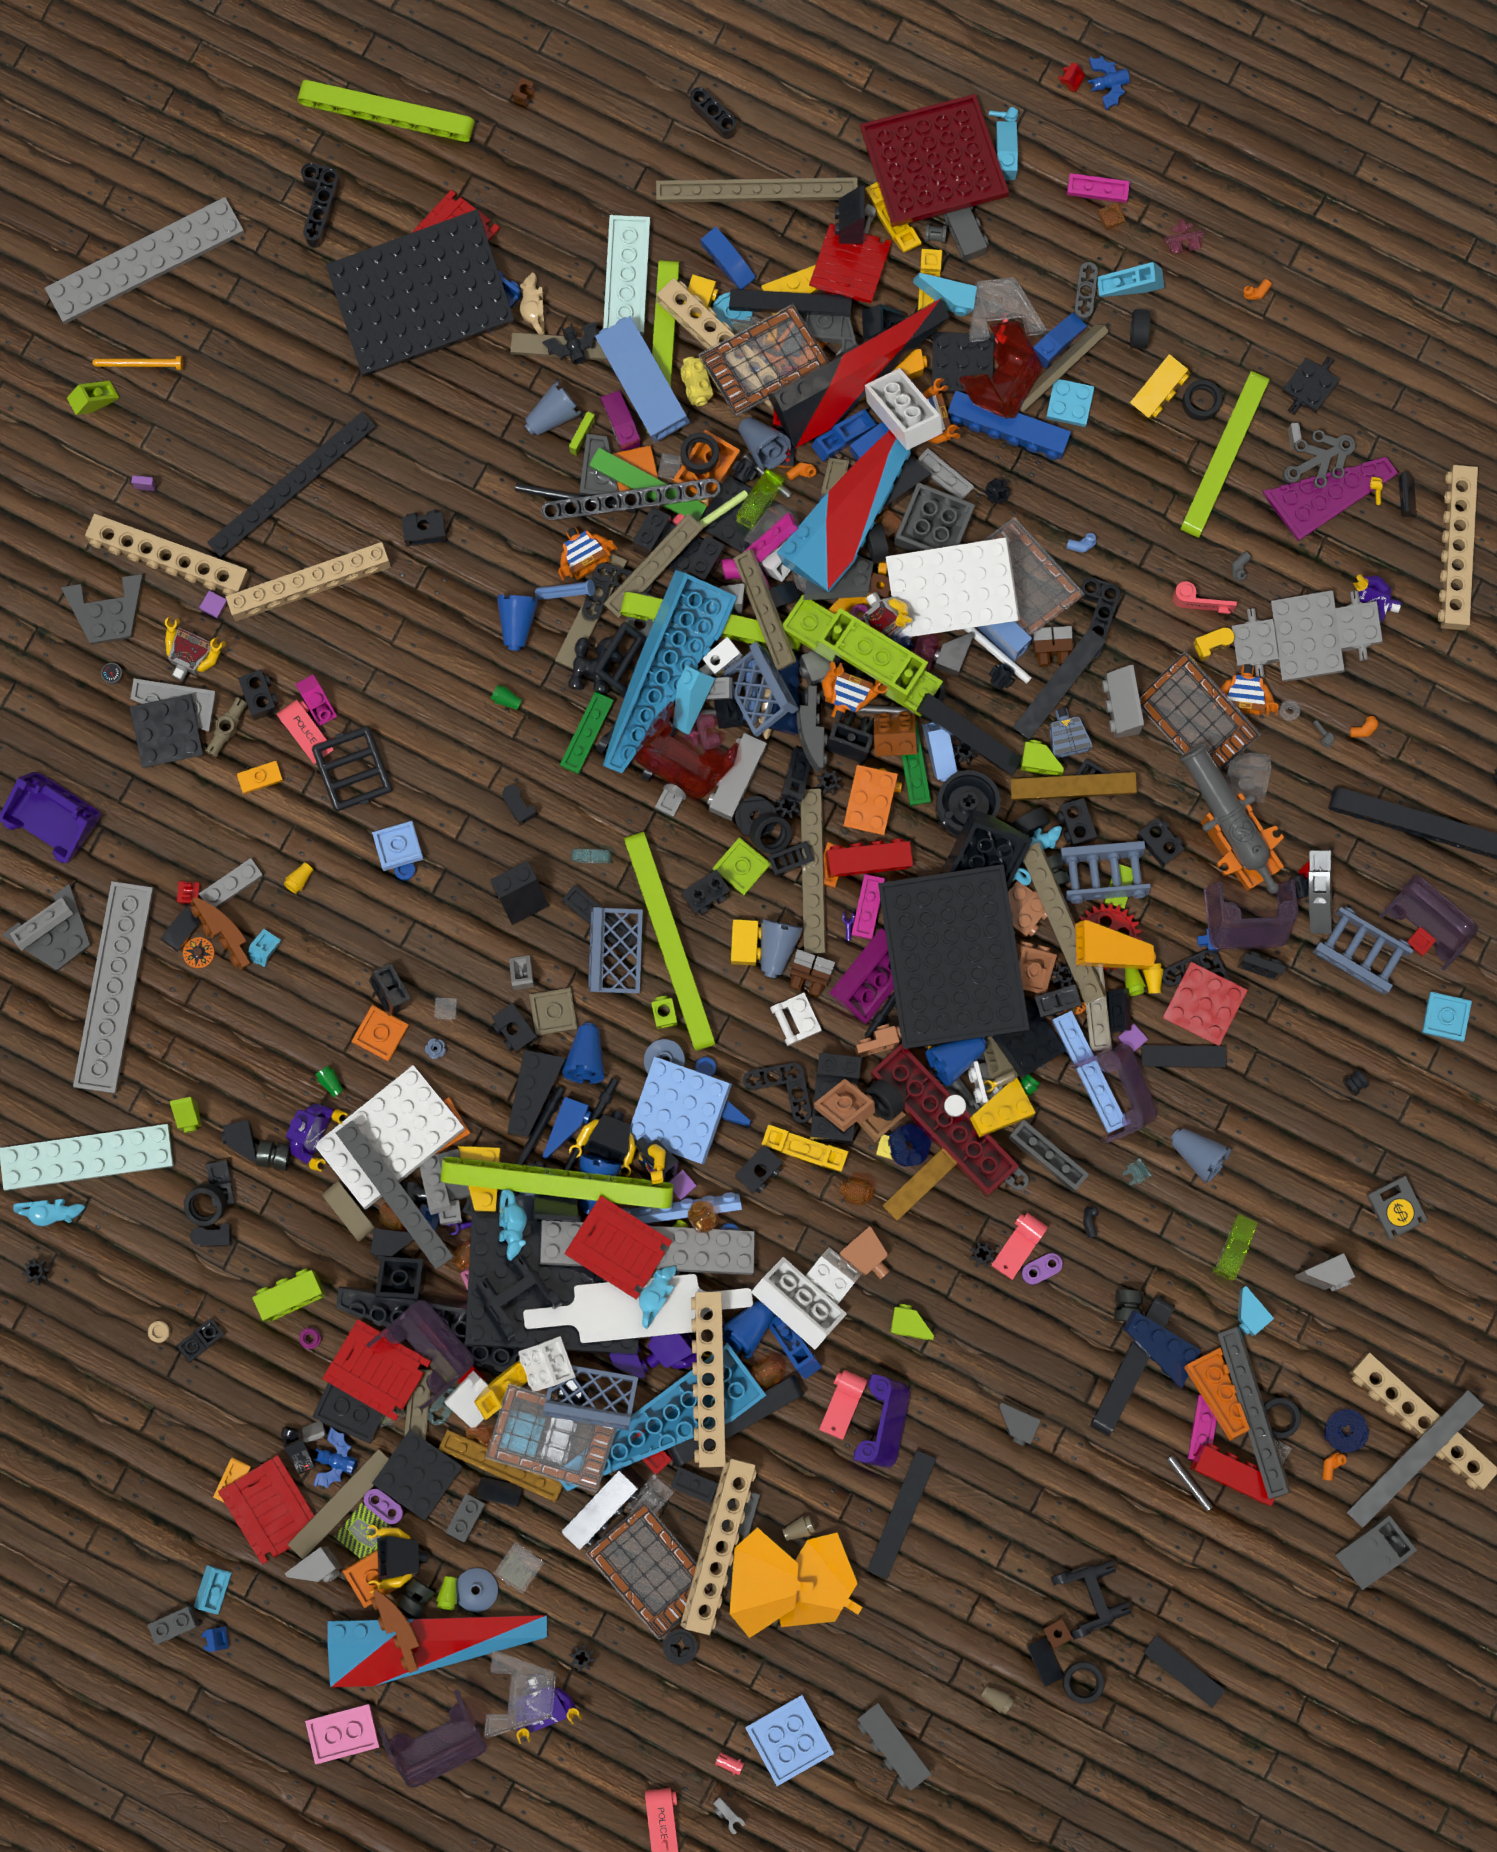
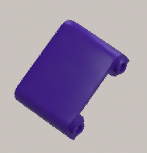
[0,772,102,863]
[852,1374,910,1468]

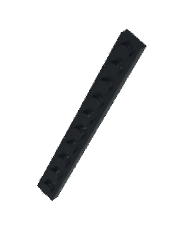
[207,411,377,559]

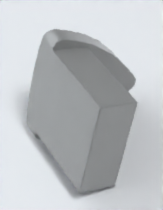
[655,784,687,818]

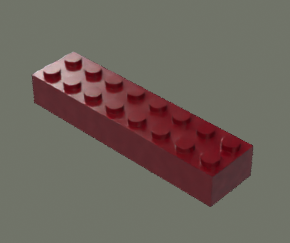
[871,1043,1019,1198]

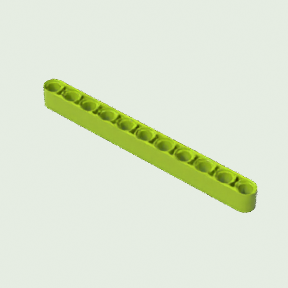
[624,832,715,1051]
[440,1157,674,1209]

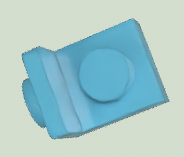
[247,929,281,967]

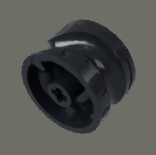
[935,770,1000,838]

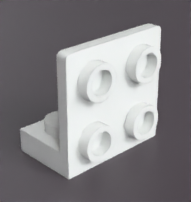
[968,1061,1003,1107]
[805,1247,862,1305]
[518,1336,575,1392]
[444,1371,503,1429]

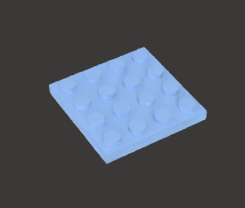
[630,1057,732,1164]

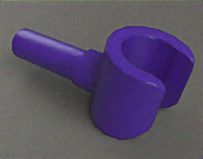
[842,910,855,940]
[447,1221,471,1235]

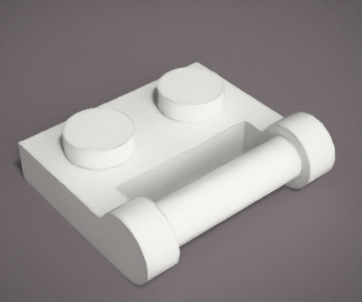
[770,993,822,1046]

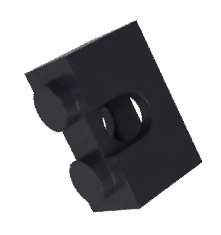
[402,510,447,547]
[491,1003,538,1054]
[735,1145,783,1194]

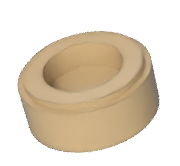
[148,1321,170,1343]

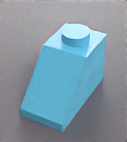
[1238,1286,1274,1336]

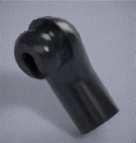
[1083,1206,1099,1238]

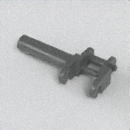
[930,1068,976,1107]

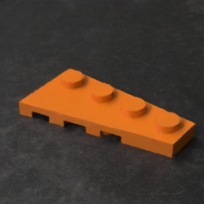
[1184,1347,1250,1441]

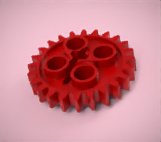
[1079,903,1142,971]

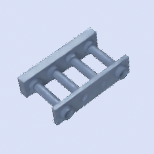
[1060,841,1151,904]
[1312,907,1413,995]

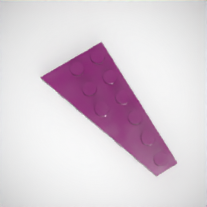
[1262,457,1398,542]

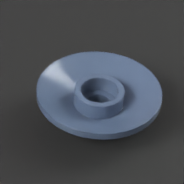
[644,1039,685,1073]
[456,1568,498,1612]

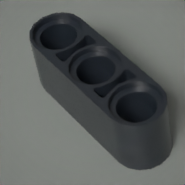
[690,87,736,139]

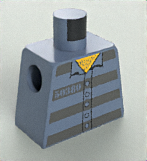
[1049,708,1092,759]

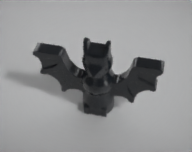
[542,322,598,365]

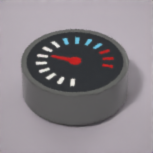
[101,663,123,685]

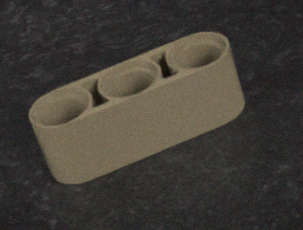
[322,1181,376,1242]

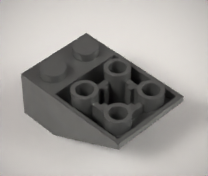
[1335,1515,1417,1590]

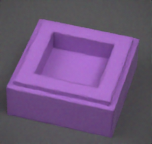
[131,475,156,491]
[199,591,227,619]
[1118,1024,1148,1054]
[668,1170,697,1200]

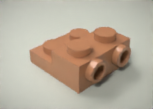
[1008,880,1048,939]
[1016,941,1057,994]
[855,1024,901,1058]
[814,1079,875,1132]

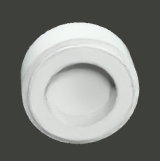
[944,1095,966,1117]

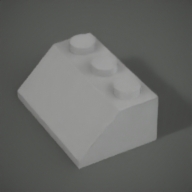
[1102,665,1144,738]
[1294,1253,1355,1291]
[285,1546,343,1582]

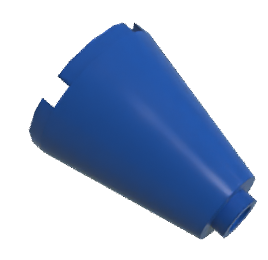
[497,595,538,651]
[562,1023,605,1084]
[926,1038,987,1086]
[579,1154,622,1214]
[722,1300,775,1359]

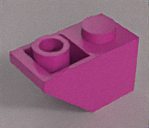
[295,675,337,726]

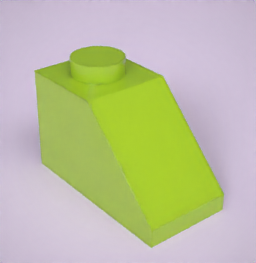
[67,381,119,415]
[1020,740,1064,776]
[170,1097,202,1133]
[890,1304,934,1341]

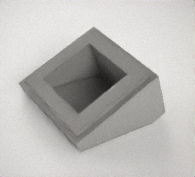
[302,1421,327,1443]

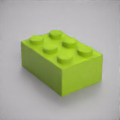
[252,1268,327,1323]

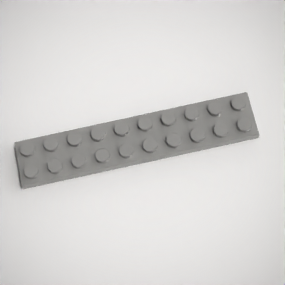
[45,197,245,324]
[73,881,154,1094]
[540,1220,754,1275]

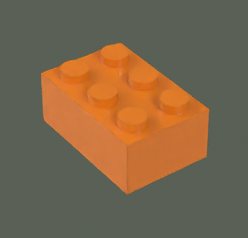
[673,430,740,507]
[843,765,898,835]

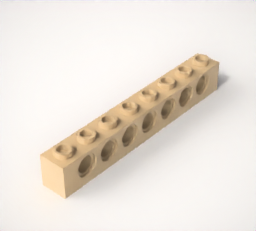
[656,278,783,411]
[1438,465,1478,630]
[85,514,250,596]
[225,542,391,622]
[691,1292,725,1467]
[1349,1353,1497,1490]
[680,1456,756,1635]

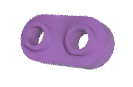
[1022,1253,1062,1285]
[364,1489,403,1524]

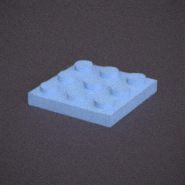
[745,1695,834,1786]

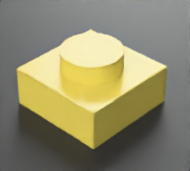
[876,1135,902,1161]

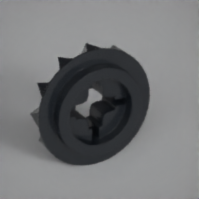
[663,1629,698,1665]

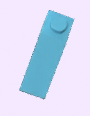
[996,121,1018,180]
[1097,262,1164,297]
[913,273,977,316]
[673,665,715,735]

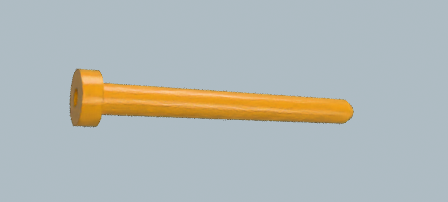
[93,356,183,370]

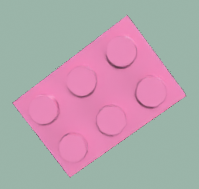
[305,1704,380,1765]

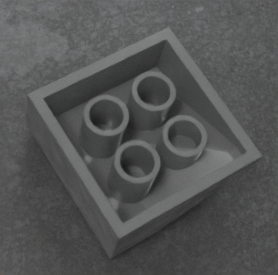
[894,483,975,552]

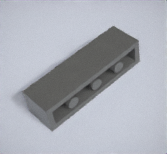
[942,207,989,263]
[1008,1120,1089,1193]
[856,1702,931,1791]

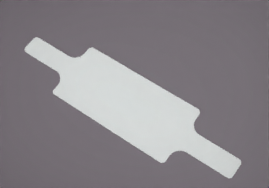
[523,1274,753,1343]

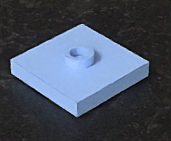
[372,821,423,871]

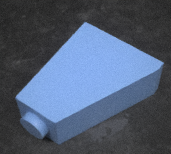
[922,722,957,782]

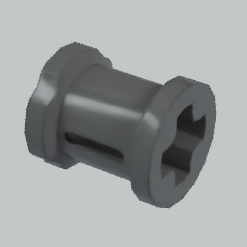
[925,224,947,244]

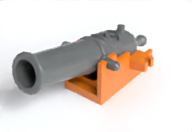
[1179,743,1284,894]

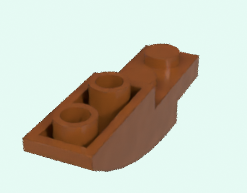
[190,897,250,971]
[371,1590,420,1673]

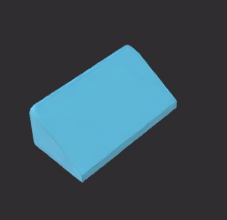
[194,1565,232,1615]

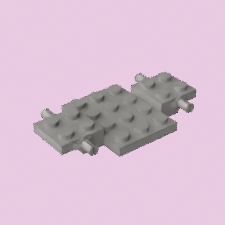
[1232,590,1383,682]

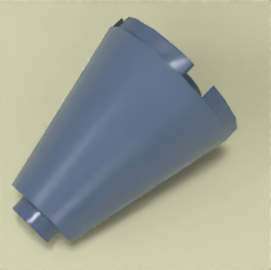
[524,381,582,436]
[739,417,791,469]
[761,919,802,978]
[1171,1128,1232,1183]

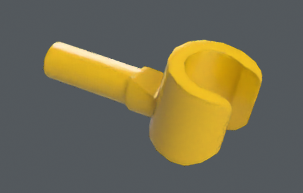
[1370,477,1383,505]

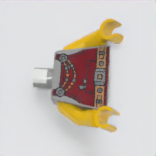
[864,592,914,639]
[165,616,226,681]

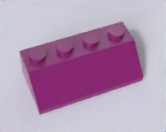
[829,929,894,1024]

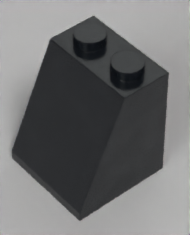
[490,861,549,925]

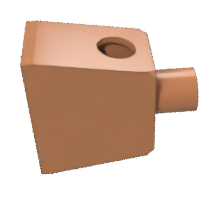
[839,1226,890,1280]

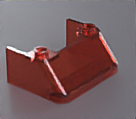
[959,321,1041,419]
[635,701,739,799]

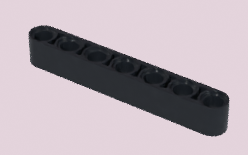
[1090,1296,1175,1437]
[666,1375,805,1468]

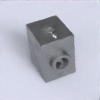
[799,650,831,686]

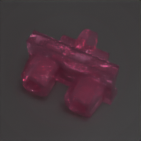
[1164,219,1204,254]
[913,634,938,672]
[684,713,721,754]

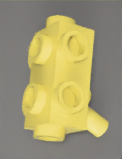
[681,357,713,406]

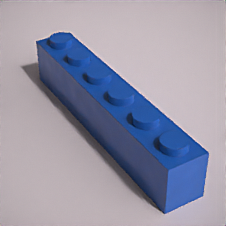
[947,391,1071,460]

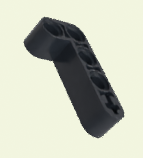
[301,163,341,248]
[1080,578,1120,664]

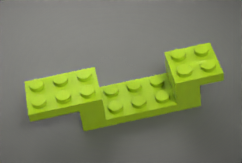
[783,595,943,717]

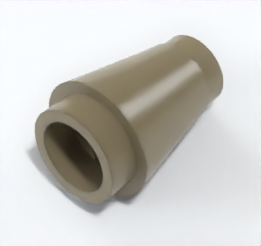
[782,1515,816,1541]
[981,1685,1015,1715]

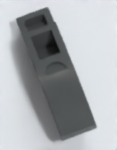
[796,686,827,772]
[1309,850,1332,934]

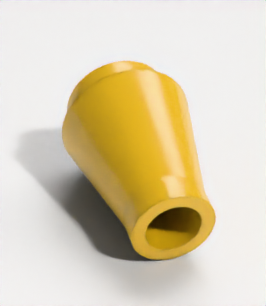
[284,862,313,894]
[1143,963,1164,994]

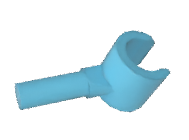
[989,107,1018,122]

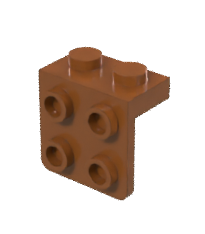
[874,711,917,757]

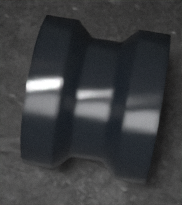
[1343,1070,1369,1096]

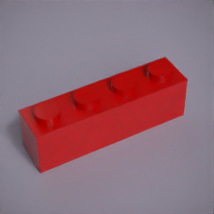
[825,839,913,878]
[1190,1443,1275,1506]

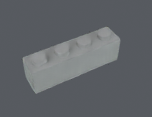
[707,733,767,821]

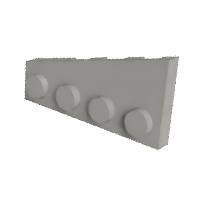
[130,679,217,732]

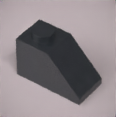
[221,1120,257,1164]
[370,1229,415,1260]

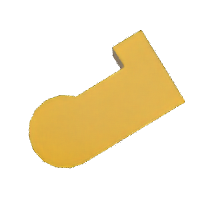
[1193,628,1235,661]

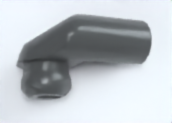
[1231,551,1252,581]

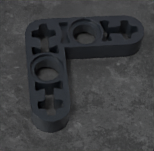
[581,563,652,622]
[1162,950,1230,987]
[743,1063,811,1124]

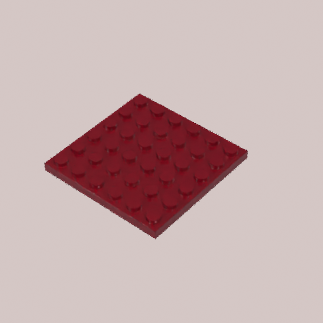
[860,94,1009,227]

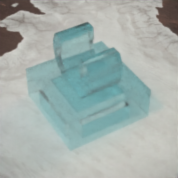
[1123,1158,1152,1185]

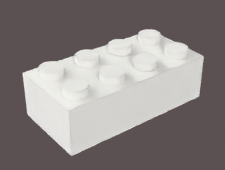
[864,368,943,450]
[751,1257,847,1349]

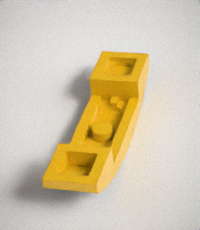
[865,182,922,253]
[918,249,942,329]
[761,1125,848,1172]
[474,1360,527,1420]

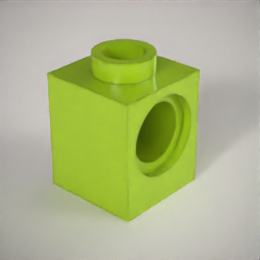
[651,996,677,1029]

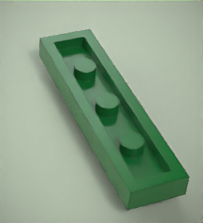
[560,692,614,775]
[901,722,931,806]

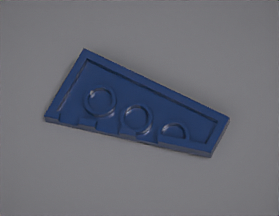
[769,652,799,735]
[1123,1311,1201,1388]

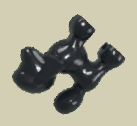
[568,637,624,694]

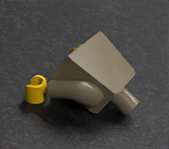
[983,1037,1019,1095]

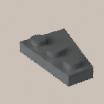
[579,434,619,499]

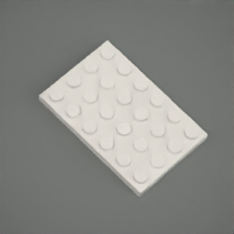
[886,537,1020,639]
[316,1065,465,1210]

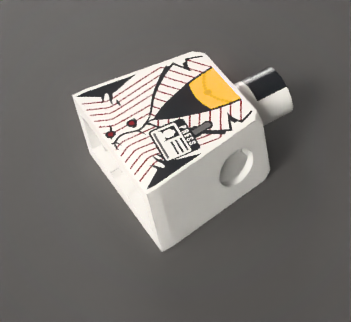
[699,637,743,678]

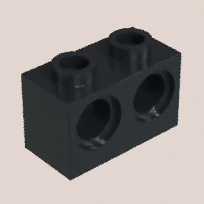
[238,670,279,720]
[1057,798,1097,847]
[1136,817,1184,868]
[369,964,411,1016]
[1035,984,1084,1018]

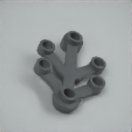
[1283,430,1355,489]

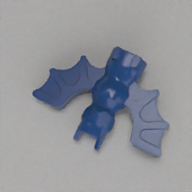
[1088,56,1130,111]
[313,1427,357,1488]

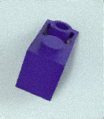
[609,1346,648,1379]

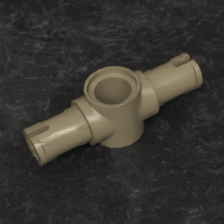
[205,697,247,757]

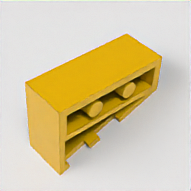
[1130,354,1191,420]

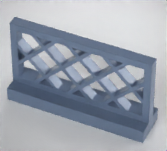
[722,642,799,737]
[588,907,643,993]
[543,1365,638,1431]

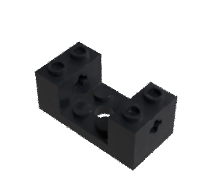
[632,506,725,583]
[810,1053,861,1145]

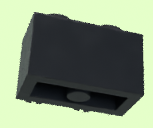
[825,711,874,764]
[681,869,730,916]

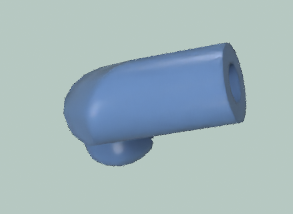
[1066,533,1096,553]

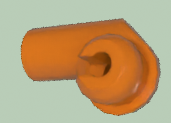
[1243,279,1272,300]
[785,462,817,481]
[1350,716,1378,737]
[1322,1452,1347,1481]

